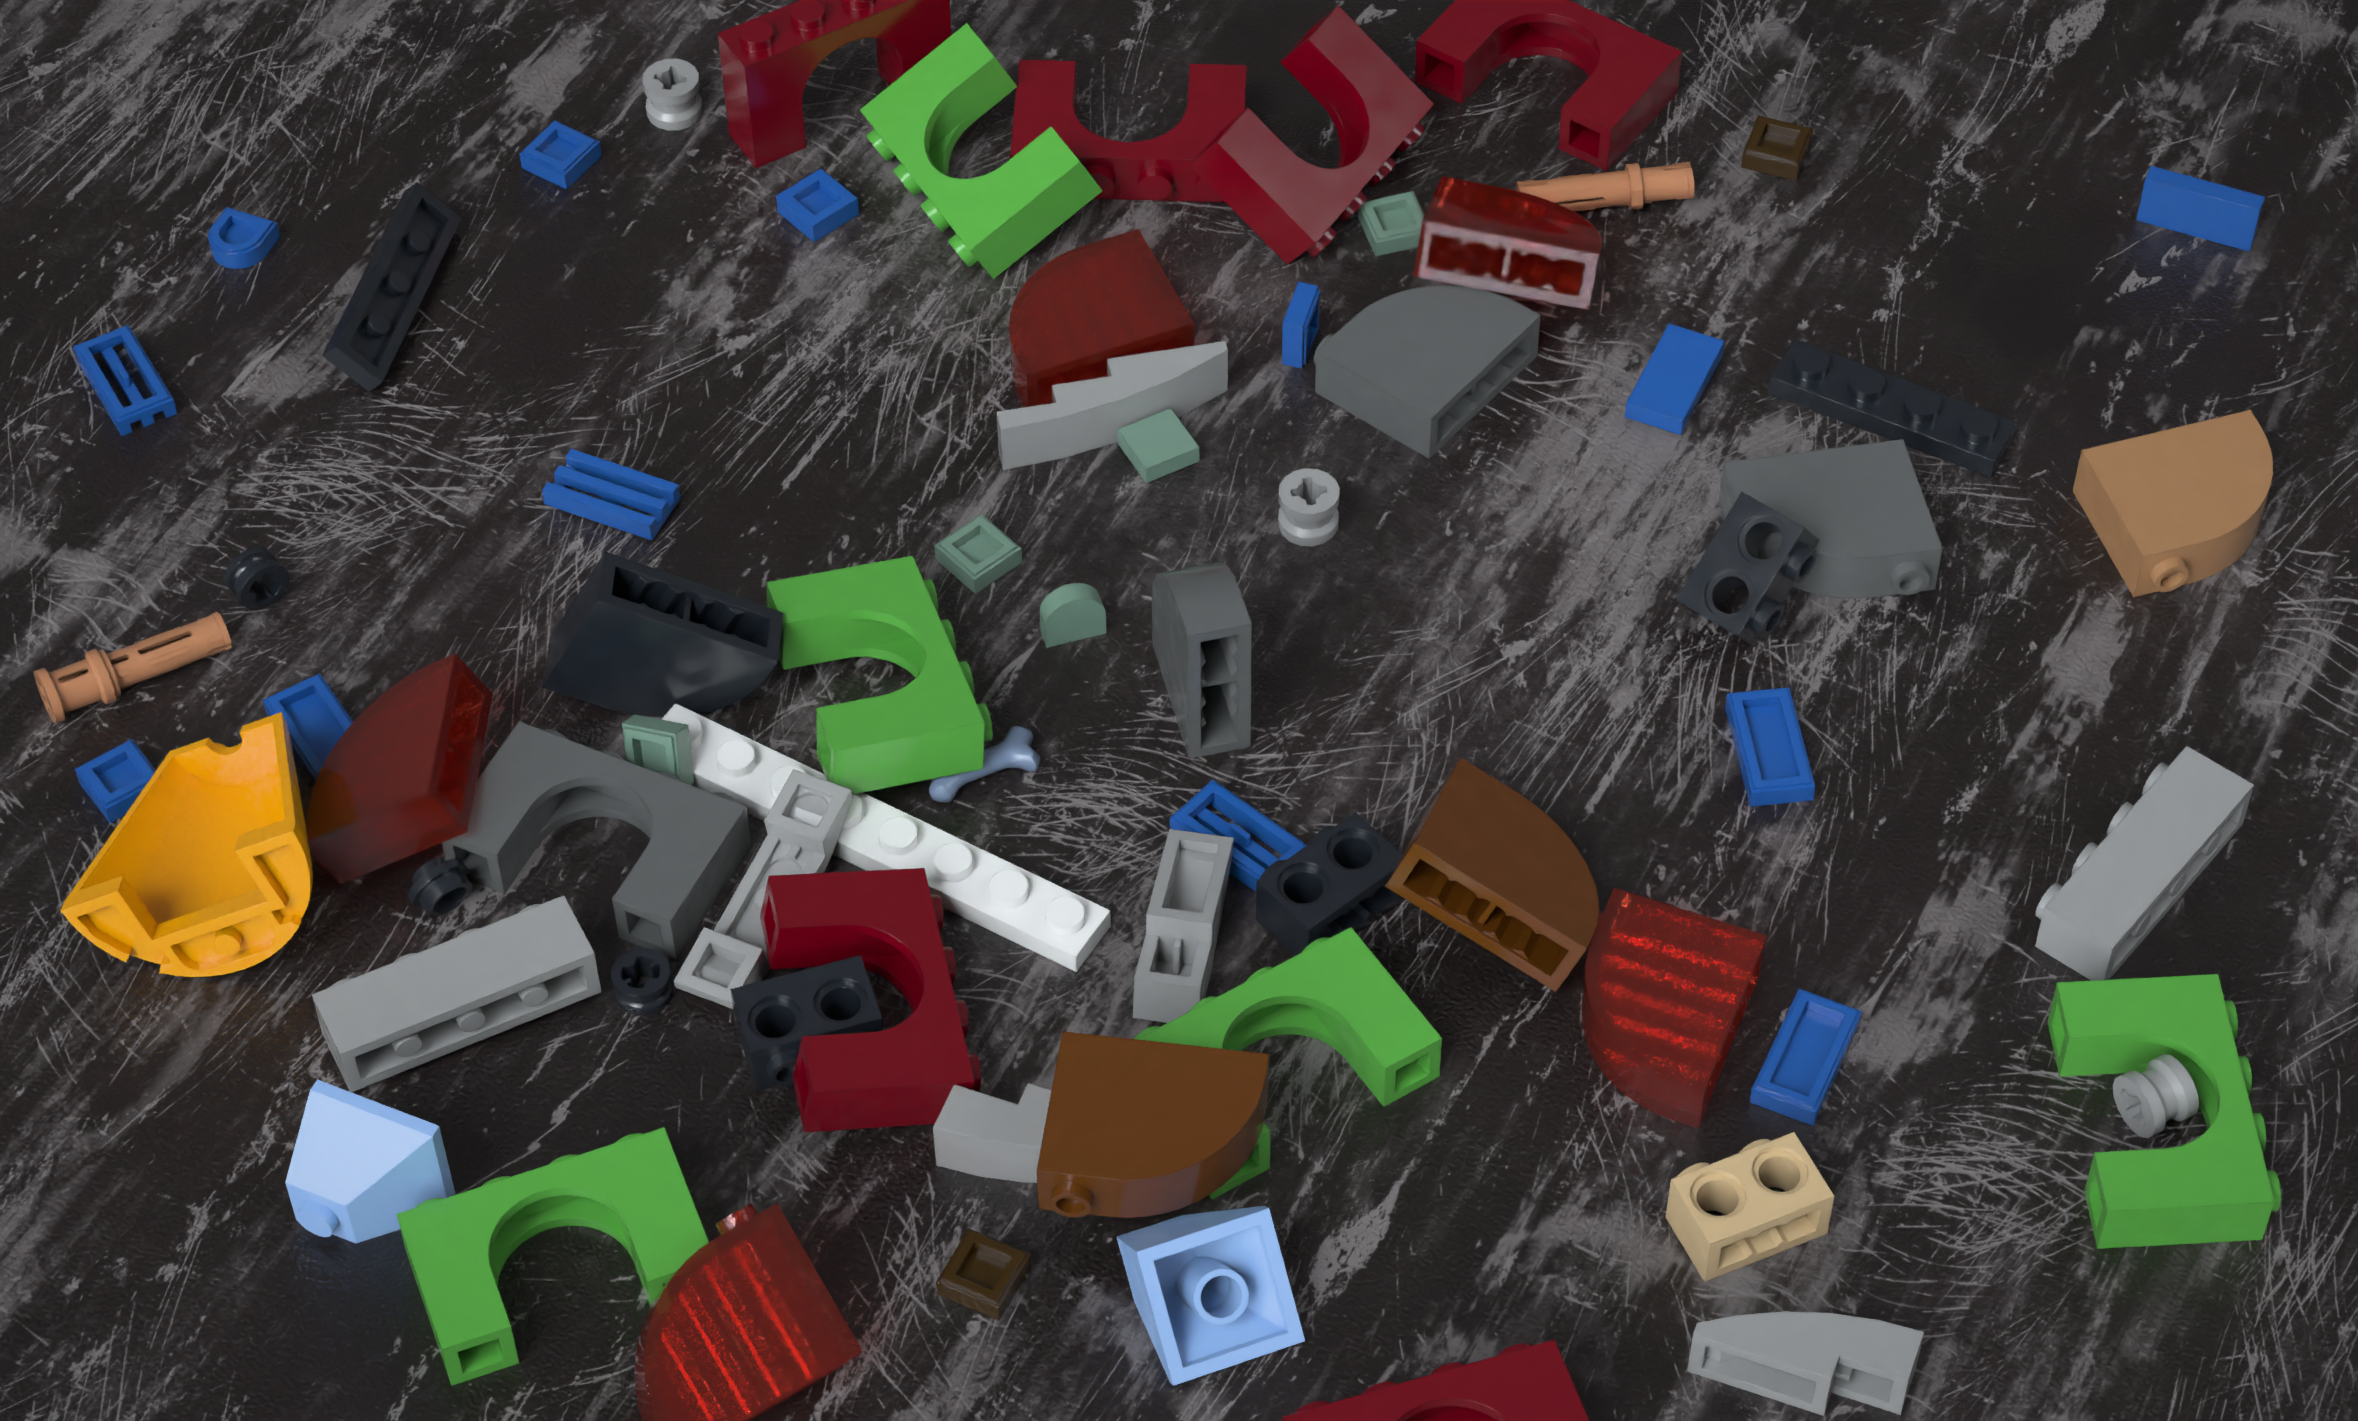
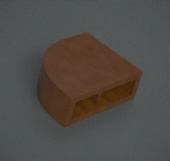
[1385,757,1599,992]
[1036,1031,1269,1218]

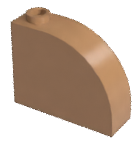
[2073,410,2273,597]

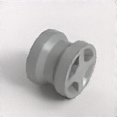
[642,59,703,131]
[1278,468,1340,547]
[2112,1054,2199,1139]

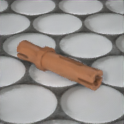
[1516,161,1695,218]

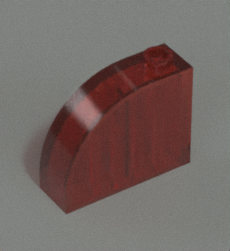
[1413,176,1602,310]
[1009,229,1194,407]
[305,653,493,884]
[1581,888,1767,1129]
[634,1203,863,1421]

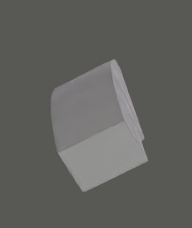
[1133,829,1234,1023]
[933,1083,1051,1183]
[1687,1311,1924,1416]

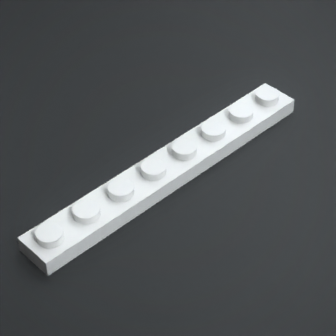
[661,703,1111,972]

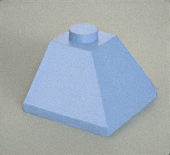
[285,1079,456,1243]
[1117,1206,1305,1386]

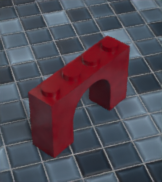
[718,0,952,168]
[1415,0,1682,171]
[1189,5,1434,264]
[1010,60,1247,202]
[760,868,981,1132]
[1282,1340,1589,1421]

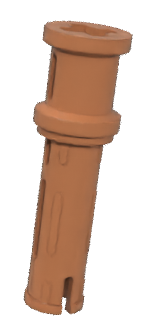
[34,612,232,724]

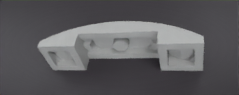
[674,769,853,1009]

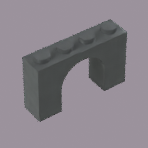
[440,721,752,960]

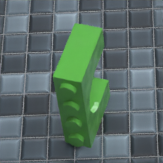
[860,23,1103,279]
[767,556,993,794]
[1134,927,1442,1200]
[2047,974,2281,1249]
[396,1127,721,1386]

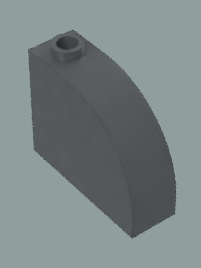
[1314,285,1540,459]
[1718,439,1942,599]
[1152,561,1252,759]

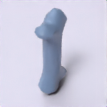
[929,726,1040,803]

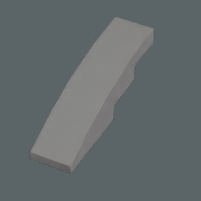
[996,341,1228,470]

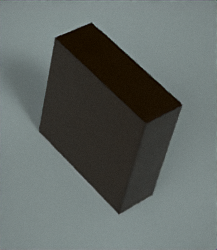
[1741,115,1813,181]
[936,1229,1031,1321]

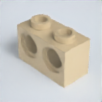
[1666,1132,1834,1282]

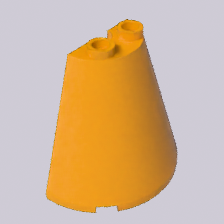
[60,712,313,977]

